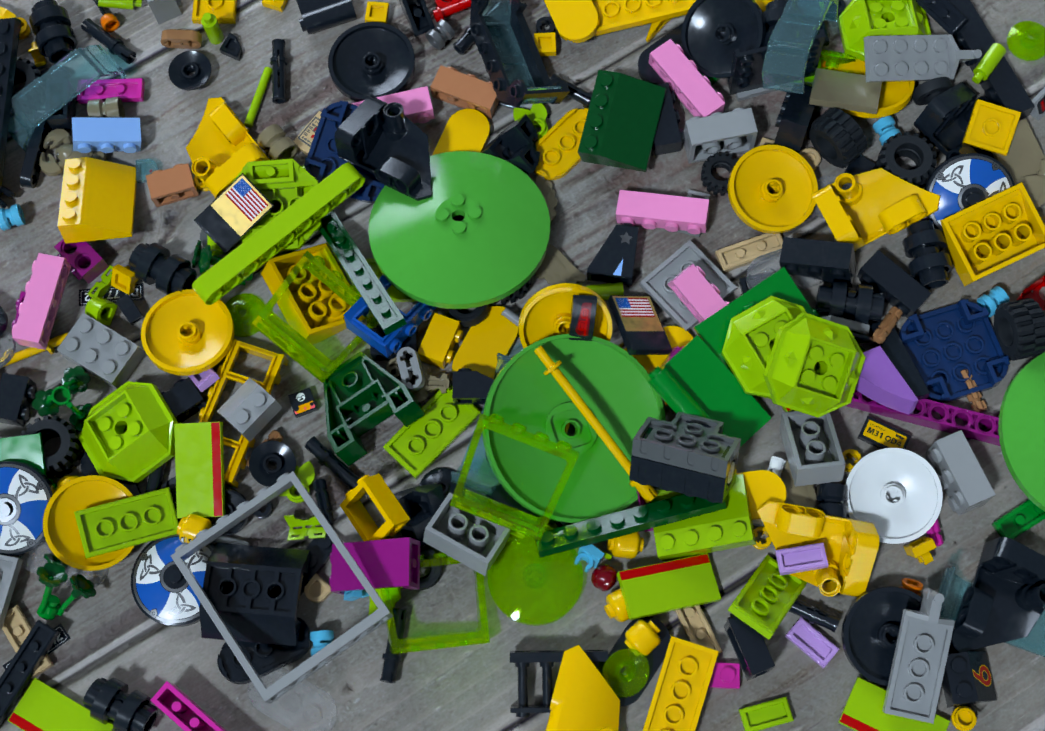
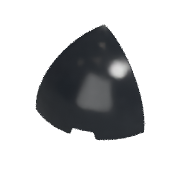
[480,114,540,175]
[394,484,444,549]

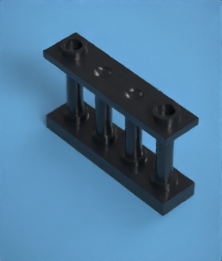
[510,650,609,717]

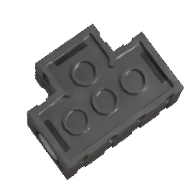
[629,412,741,503]

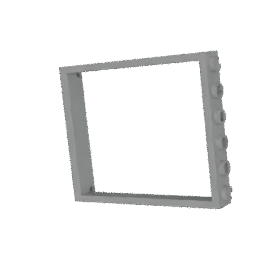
[171,471,393,704]

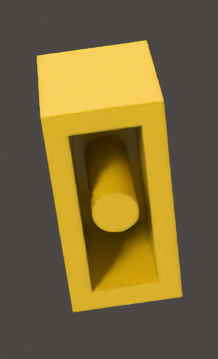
[418,312,463,369]

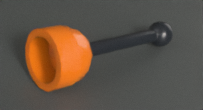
[94,0,120,32]

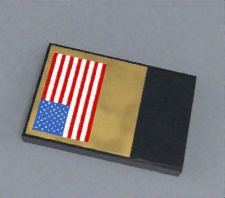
[194,173,275,253]
[608,295,672,355]

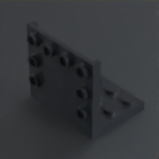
[726,19,826,95]

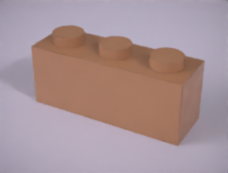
[430,65,499,119]

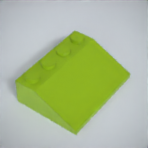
[651,474,756,561]

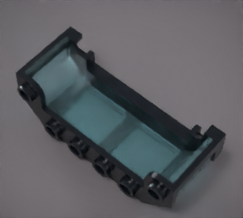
[470,0,570,107]

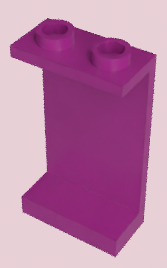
[329,537,420,595]

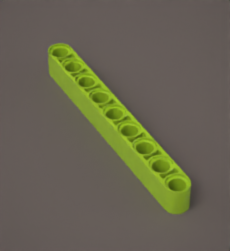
[192,162,365,305]

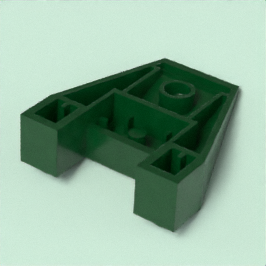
[323,351,425,466]

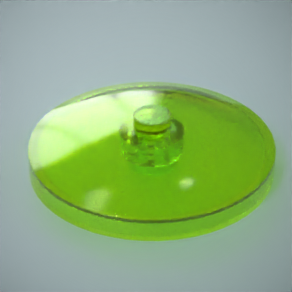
[488,529,583,626]

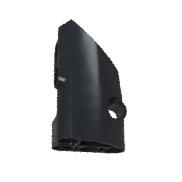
[913,82,994,160]
[334,96,432,201]
[951,537,1045,653]

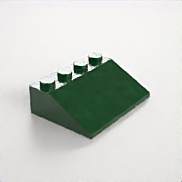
[578,70,667,172]

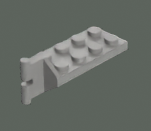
[864,34,982,83]
[882,588,955,724]

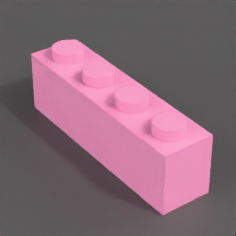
[648,39,725,118]
[350,86,435,123]
[616,190,709,234]
[12,253,71,350]
[667,264,729,323]

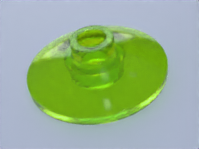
[1007,21,1045,61]
[820,49,856,68]
[225,294,267,337]
[602,649,650,697]

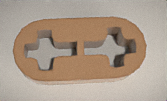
[161,29,202,49]

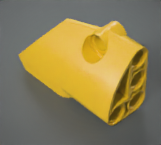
[186,97,270,198]
[811,168,940,251]
[757,501,879,597]
[545,645,620,731]

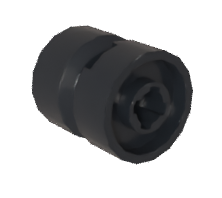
[816,483,848,518]

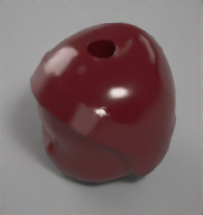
[591,564,617,592]

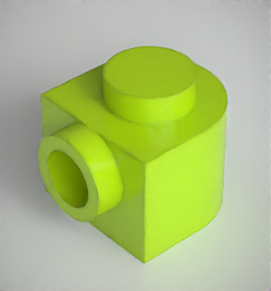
[85,297,118,326]

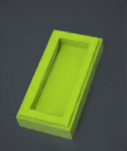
[738,697,794,731]

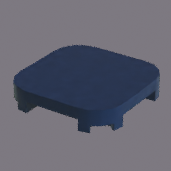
[304,101,385,203]
[899,299,1010,403]

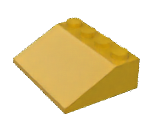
[57,157,138,244]
[941,182,1045,287]
[261,243,367,348]

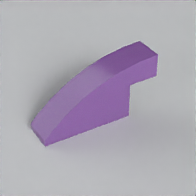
[855,346,918,415]

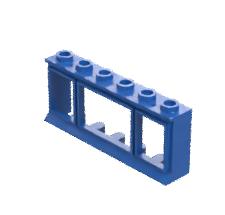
[343,275,436,358]

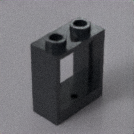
[724,613,775,681]

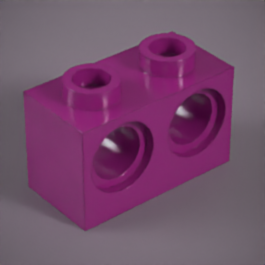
[54,239,109,284]

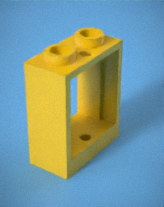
[340,473,410,541]

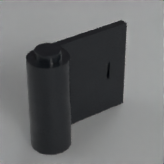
[296,0,357,35]

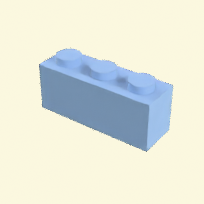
[72,117,141,153]

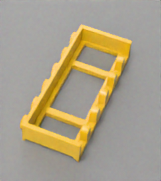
[199,338,289,488]

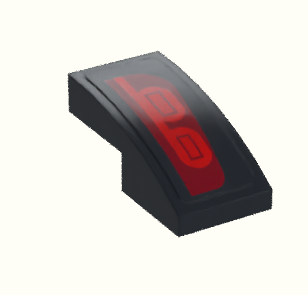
[568,295,597,341]

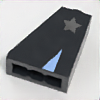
[587,223,639,286]

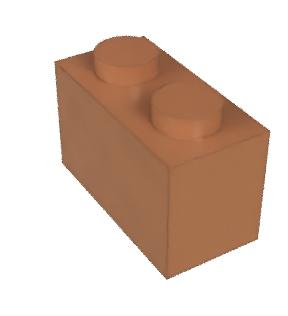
[145,163,199,207]

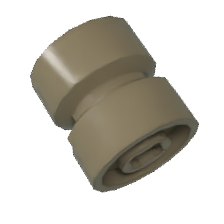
[87,96,125,118]
[257,124,298,160]

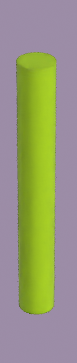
[244,67,272,128]

